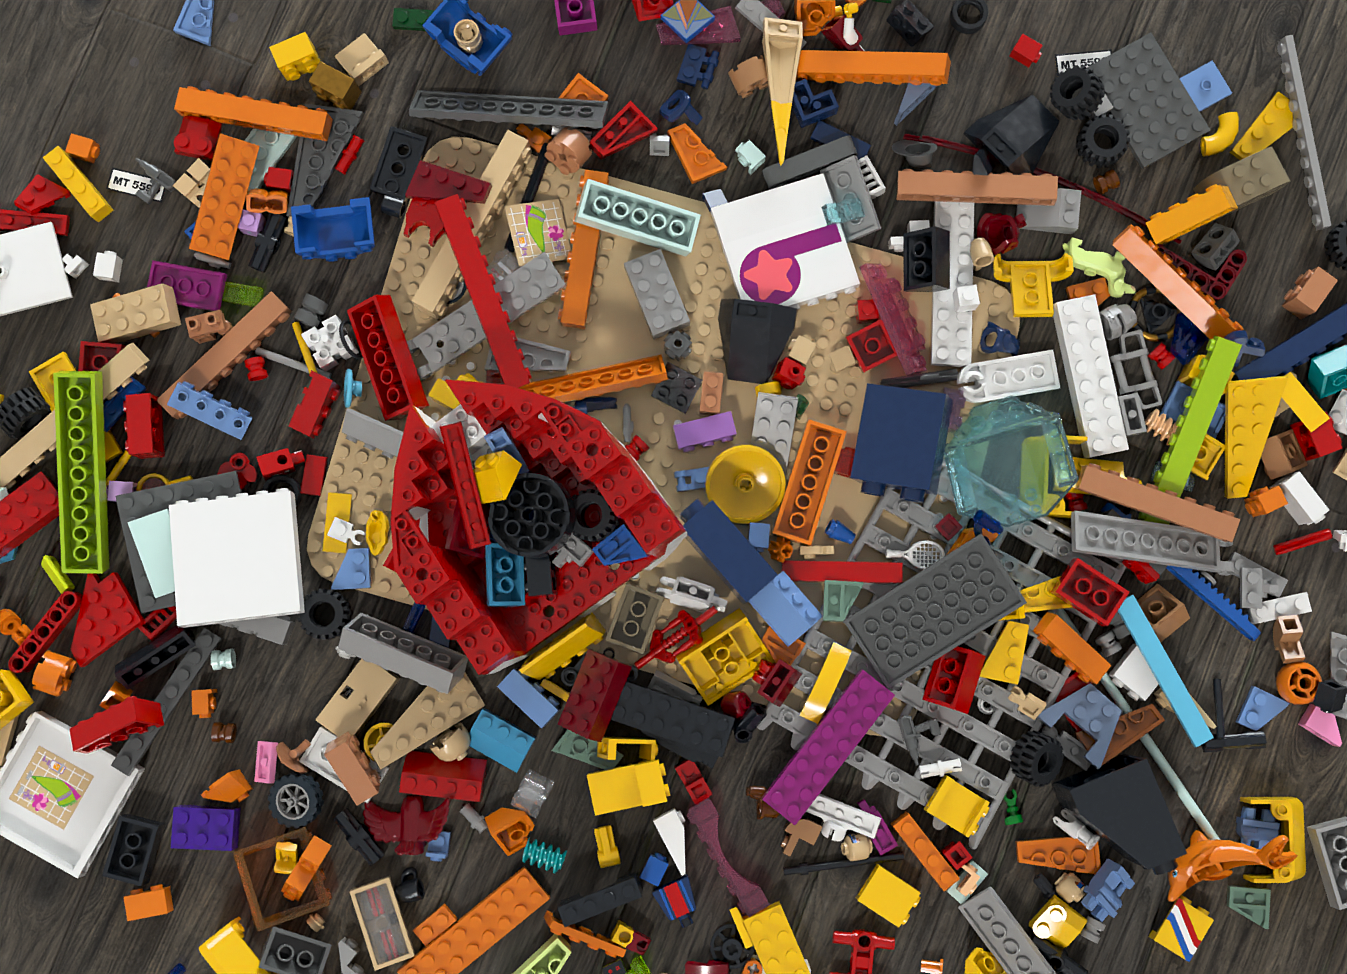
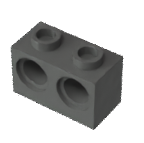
[1191,223,1240,271]

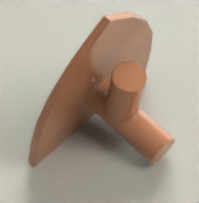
[276,739,311,773]

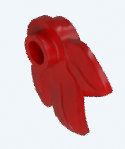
[217,453,257,490]

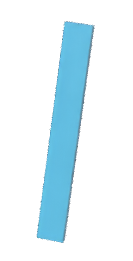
[1118,595,1214,747]

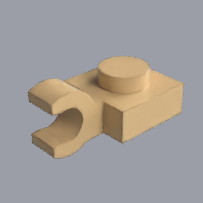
[1008,686,1046,720]

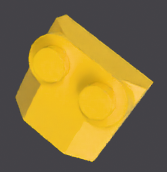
[1191,433,1225,480]
[1029,894,1087,948]

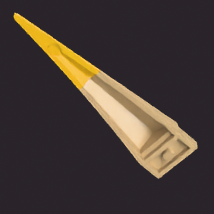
[762,17,803,165]

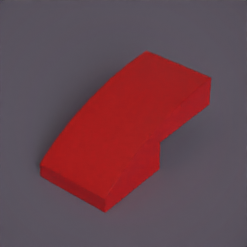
[674,759,712,804]

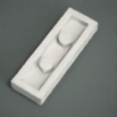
[1247,592,1312,624]

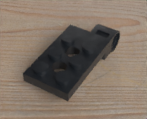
[370,126,429,219]

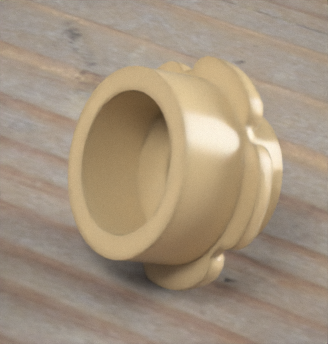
[306,913,325,932]

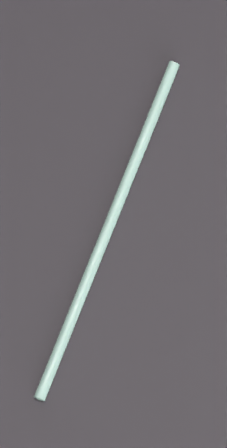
[1056,609,1220,840]

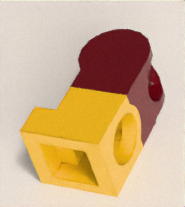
[610,920,652,955]

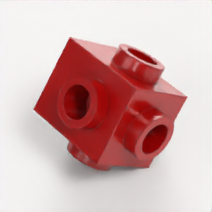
[772,357,806,390]

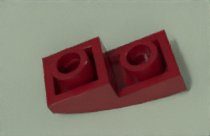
[685,960,729,974]

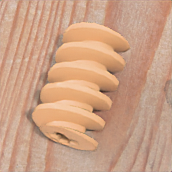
[1145,409,1178,446]

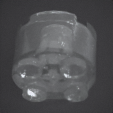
[510,769,554,818]

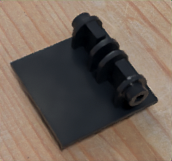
[651,362,703,414]

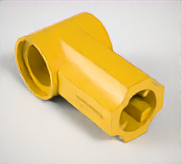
[594,825,621,868]

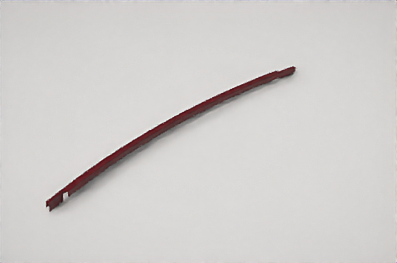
[903,134,1182,244]

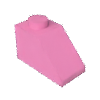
[1298,704,1342,747]

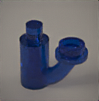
[973,510,1004,546]

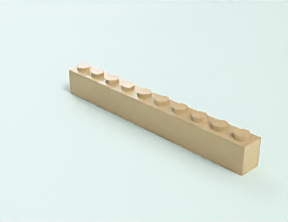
[0,343,150,490]

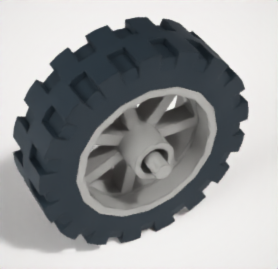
[268,772,324,828]

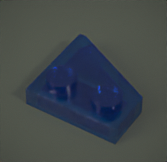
[1170,312,1208,365]

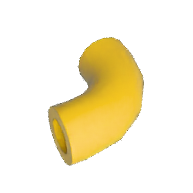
[1200,112,1239,156]

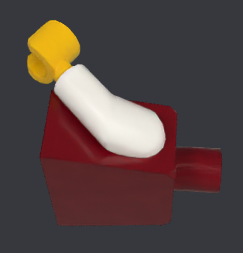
[820,2,865,51]

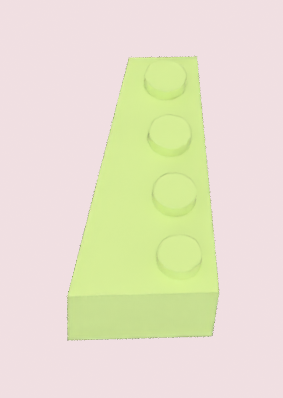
[513,934,571,974]

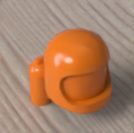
[0,609,32,646]

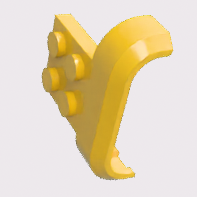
[993,253,1074,317]

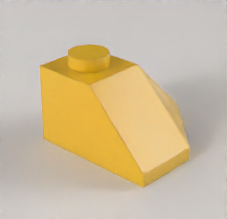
[965,947,1007,974]

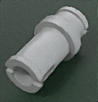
[460,803,488,834]

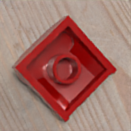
[174,116,222,161]

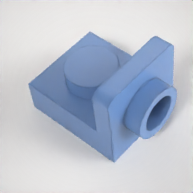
[426,831,451,861]

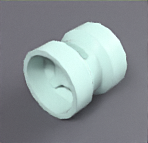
[211,649,236,670]

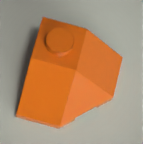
[794,0,835,36]
[201,769,253,803]
[485,808,535,856]

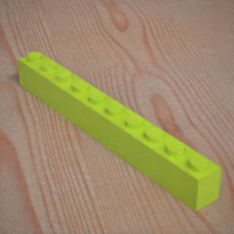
[1138,335,1242,525]

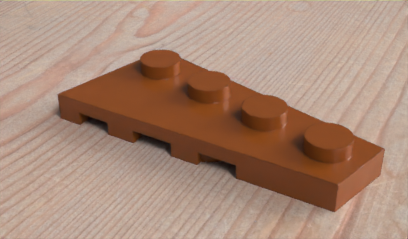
[1074,704,1165,766]

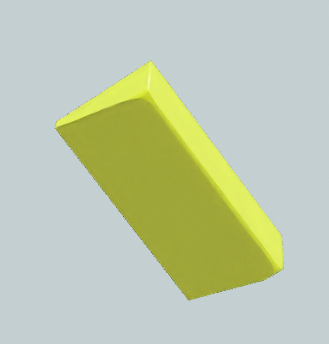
[41,555,75,594]

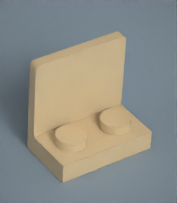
[335,33,389,86]

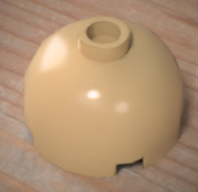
[430,722,471,761]

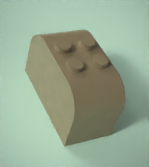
[1193,147,1291,223]

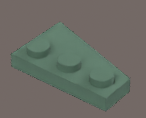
[551,730,624,770]

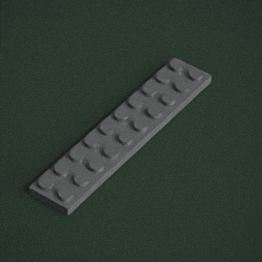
[409,90,608,129]

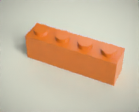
[1033,612,1111,684]
[890,811,960,891]

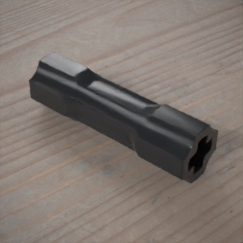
[1201,731,1267,752]

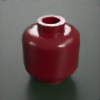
[721,691,752,718]

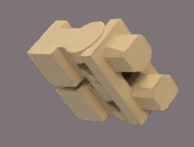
[173,158,210,208]

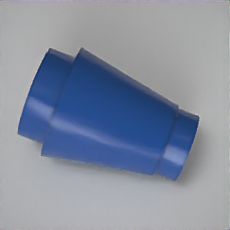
[825,519,856,544]

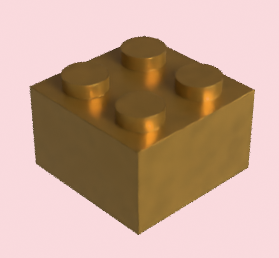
[309,61,362,110]

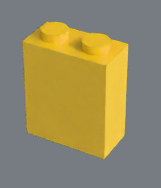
[856,864,921,927]

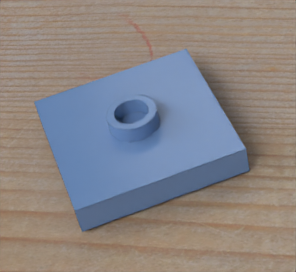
[1180,60,1232,112]

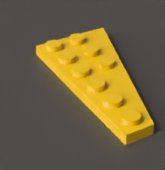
[1225,376,1288,499]

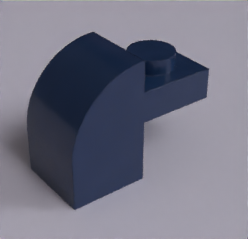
[1224,330,1265,367]

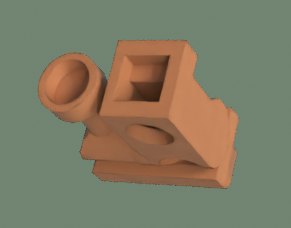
[185,310,233,344]

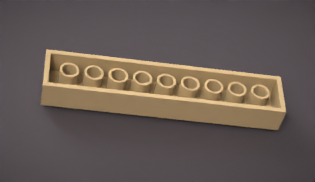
[412,130,533,320]

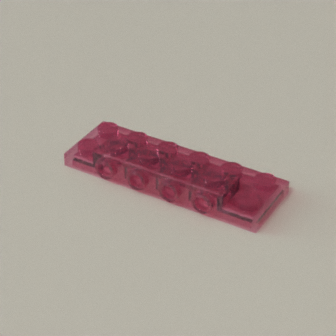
[859,263,927,376]

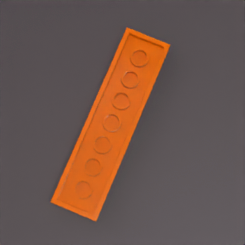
[519,354,668,403]
[397,866,550,974]

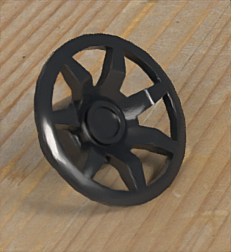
[710,924,754,969]

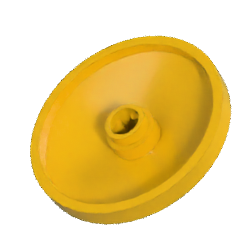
[705,445,786,524]

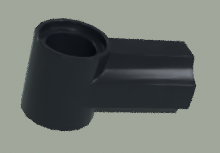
[733,703,767,743]

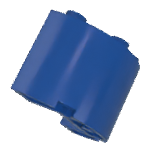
[422,0,513,76]
[291,197,375,262]

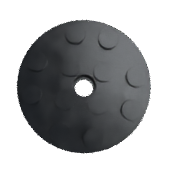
[488,473,576,558]

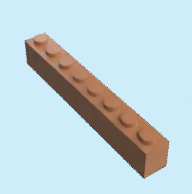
[896,169,1058,206]
[156,291,292,419]
[1075,463,1240,542]

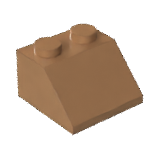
[1261,429,1308,480]
[1137,584,1190,643]

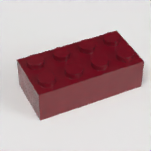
[557,649,632,742]

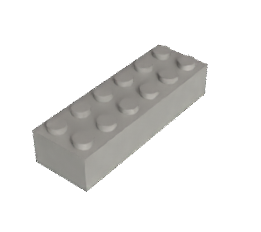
[338,613,468,694]

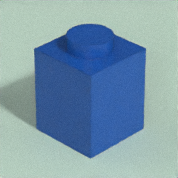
[640,852,669,887]

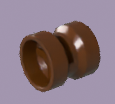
[1093,169,1120,195]
[211,722,237,743]

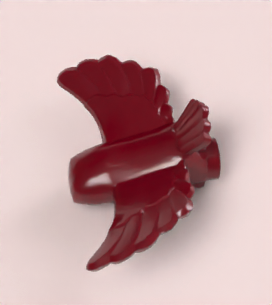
[363,795,450,855]

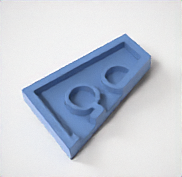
[173,0,214,46]

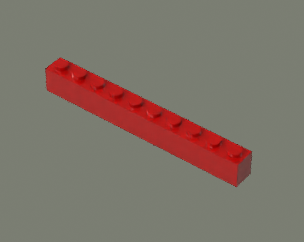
[435,194,532,388]

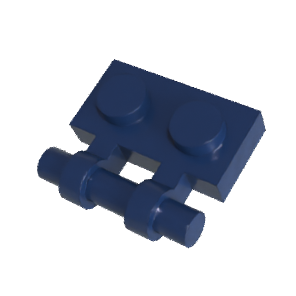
[677,43,720,90]

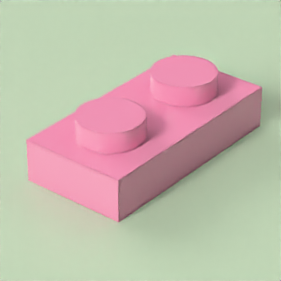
[254,741,278,783]

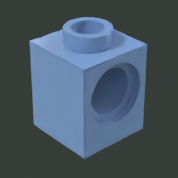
[748,522,770,552]

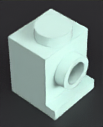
[735,140,766,175]

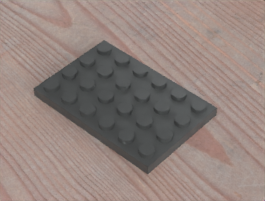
[1087,33,1210,169]

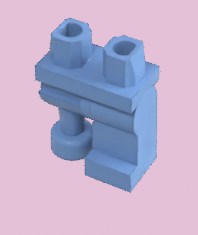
[1236,806,1280,850]
[1081,859,1135,922]

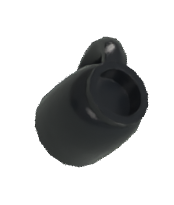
[395,867,425,903]

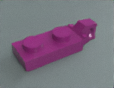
[857,799,898,855]

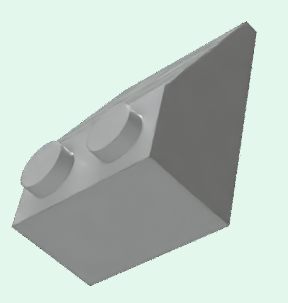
[1016,188,1081,234]

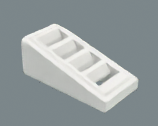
[858,156,886,200]

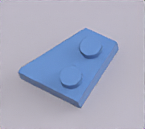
[331,548,371,590]
[1236,686,1289,731]

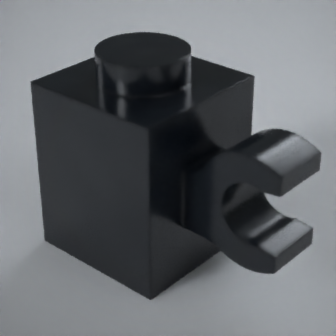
[1313,680,1347,713]

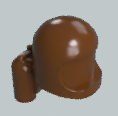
[746,786,780,820]

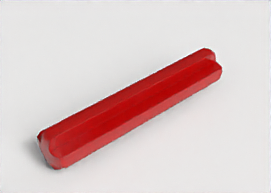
[1273,529,1332,555]

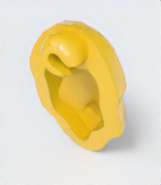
[366,510,390,556]

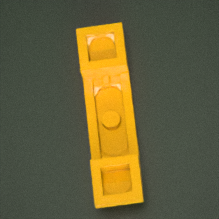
[800,642,852,724]

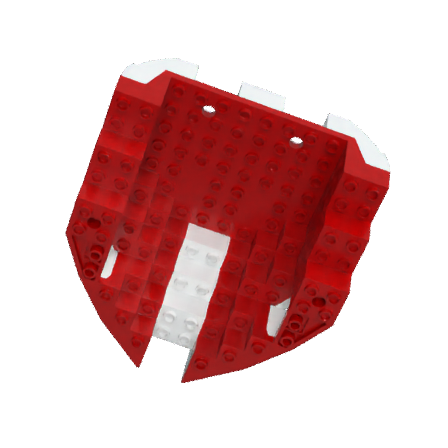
[391,379,687,675]

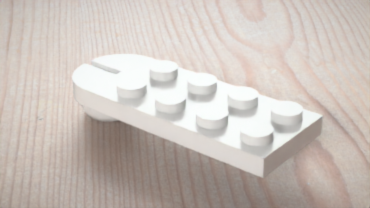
[957,350,1060,403]

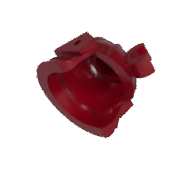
[977,213,1027,255]

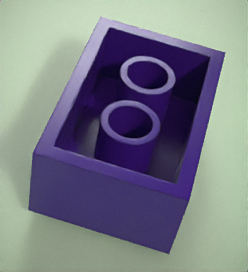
[171,805,241,851]

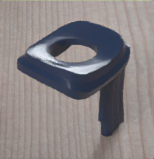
[659,90,702,126]

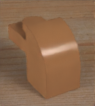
[1273,615,1305,663]
[781,817,822,856]

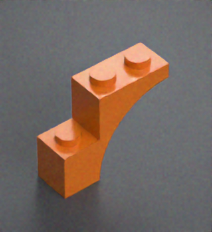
[281,835,332,901]

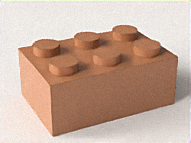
[324,731,381,805]

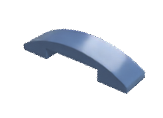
[484,427,531,474]

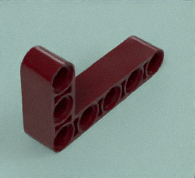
[1157,244,1247,302]

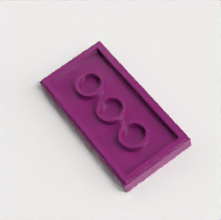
[147,260,227,311]

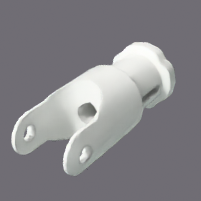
[1053,809,1100,850]

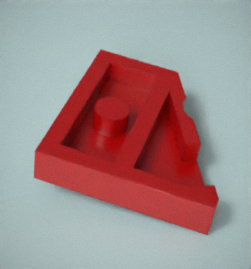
[14,174,71,215]

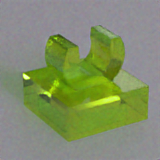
[625,955,651,974]

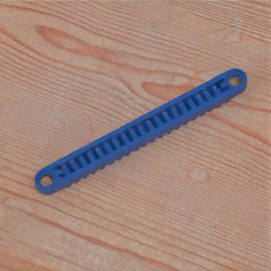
[1101,502,1261,641]

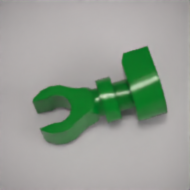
[1003,789,1023,825]

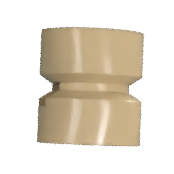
[454,19,483,54]

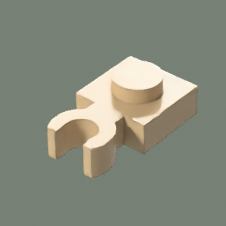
[799,546,834,559]

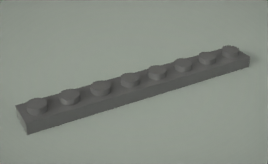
[111,628,222,776]

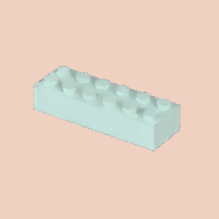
[574,179,701,257]

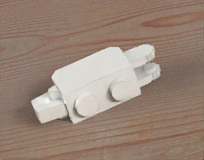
[656,577,728,613]

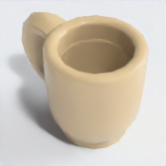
[970,238,994,271]

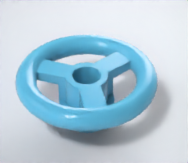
[344,369,362,408]

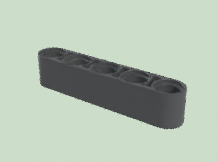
[762,135,858,190]

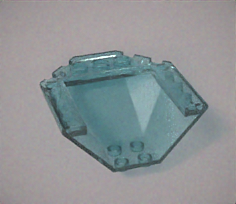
[944,395,1079,527]

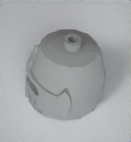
[1099,304,1137,340]

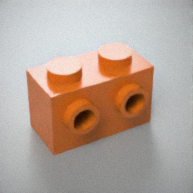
[1244,486,1288,517]
[124,884,174,921]

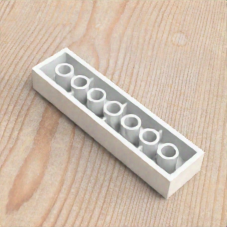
[1053,295,1129,458]

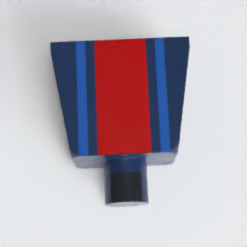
[652,874,696,928]

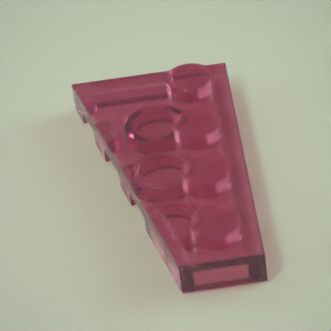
[656,6,741,45]

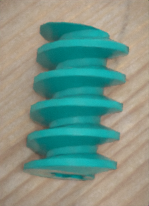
[522,837,568,874]

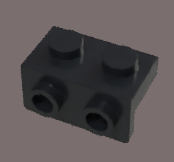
[886,0,934,47]

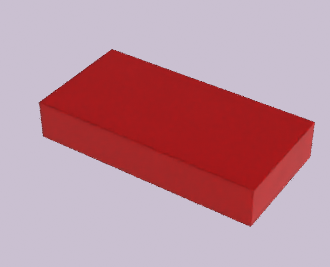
[300,454,328,496]

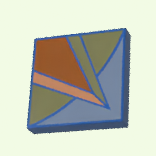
[660,0,715,43]

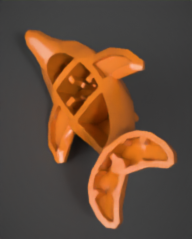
[1167,830,1298,902]

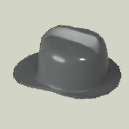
[891,140,938,168]

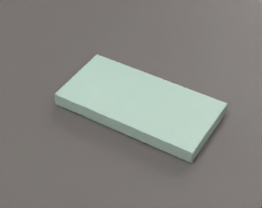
[245,129,297,192]
[128,509,175,598]

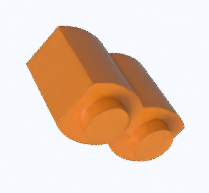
[246,188,288,214]

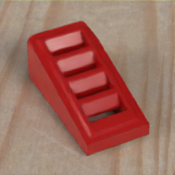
[138,606,177,642]

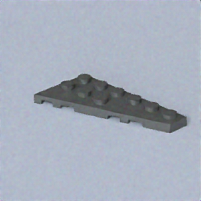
[286,103,364,217]

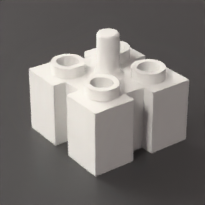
[301,315,359,371]

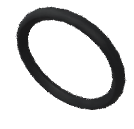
[339,320,363,359]

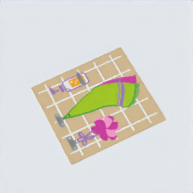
[504,199,571,266]

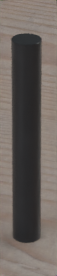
[1213,679,1225,739]

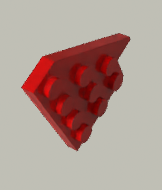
[71,572,145,667]

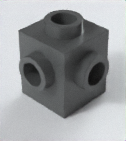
[664,330,692,361]

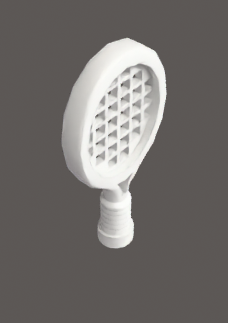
[885,540,945,570]

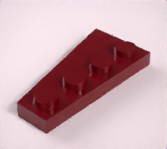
[405,160,492,204]

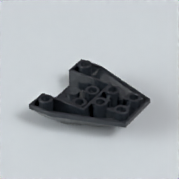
[963,95,1060,175]
[718,299,798,384]

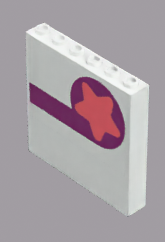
[711,174,860,309]

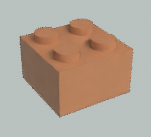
[1282,266,1338,319]

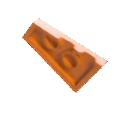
[667,123,727,184]

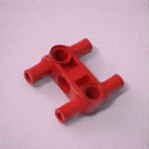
[829,929,895,974]

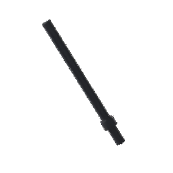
[783,852,904,876]

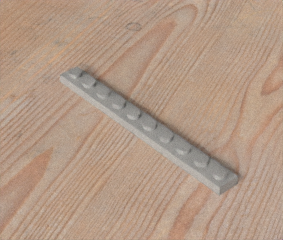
[1277,35,1331,231]

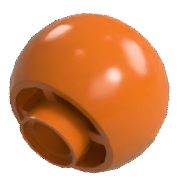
[1276,662,1322,705]

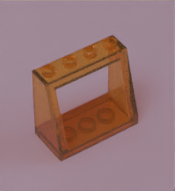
[232,827,332,931]

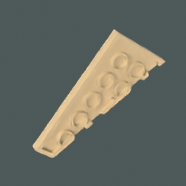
[370,673,485,770]

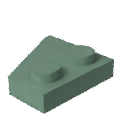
[823,580,864,622]
[1226,885,1271,929]

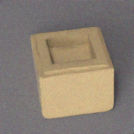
[829,345,856,372]

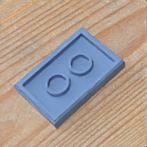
[1159,381,1225,439]

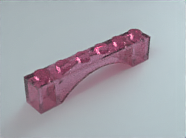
[686,797,770,917]

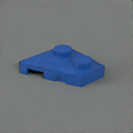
[592,524,649,566]

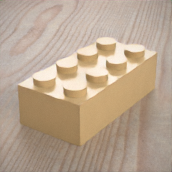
[90,284,181,344]

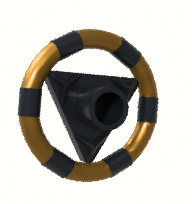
[1129,286,1185,342]

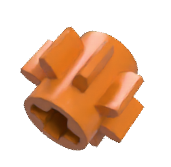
[768,537,793,562]

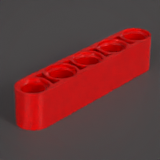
[8,591,83,673]

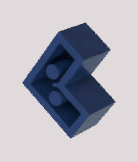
[792,79,839,128]

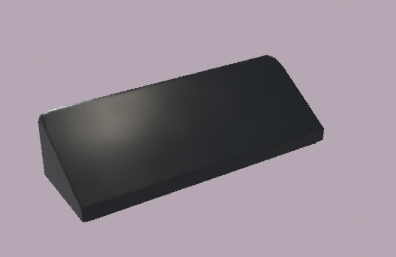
[973,147,995,175]

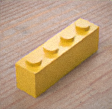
[43,146,114,222]

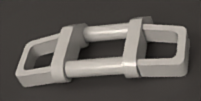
[1110,330,1162,410]

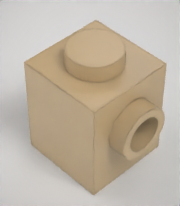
[788,335,817,367]

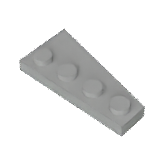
[484,338,571,371]
[1330,631,1347,719]

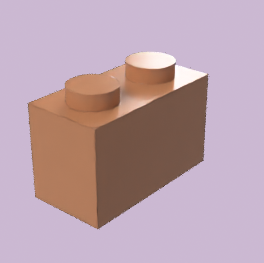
[700,372,723,416]

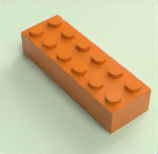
[189,134,260,260]
[771,419,847,546]

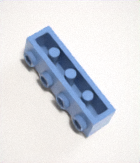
[167,381,252,440]

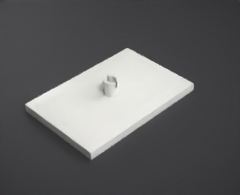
[0,222,73,316]

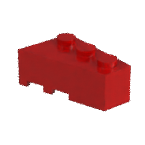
[588,101,658,160]
[289,370,341,439]

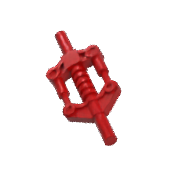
[634,605,719,669]

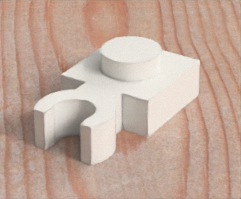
[327,517,366,545]

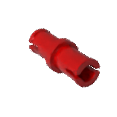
[335,135,365,175]

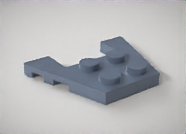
[1037,683,1122,769]

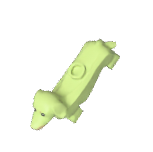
[1063,237,1135,298]

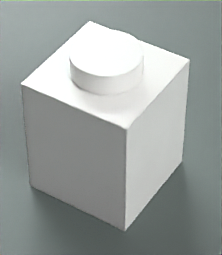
[93,251,123,282]
[952,285,980,313]

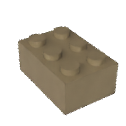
[606,583,664,654]

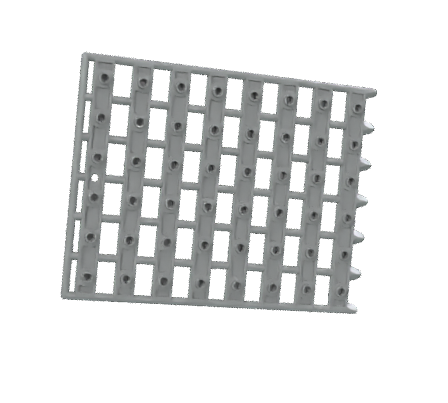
[757,459,1126,850]

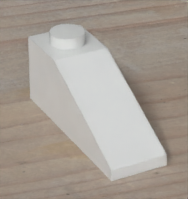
[653,808,686,876]

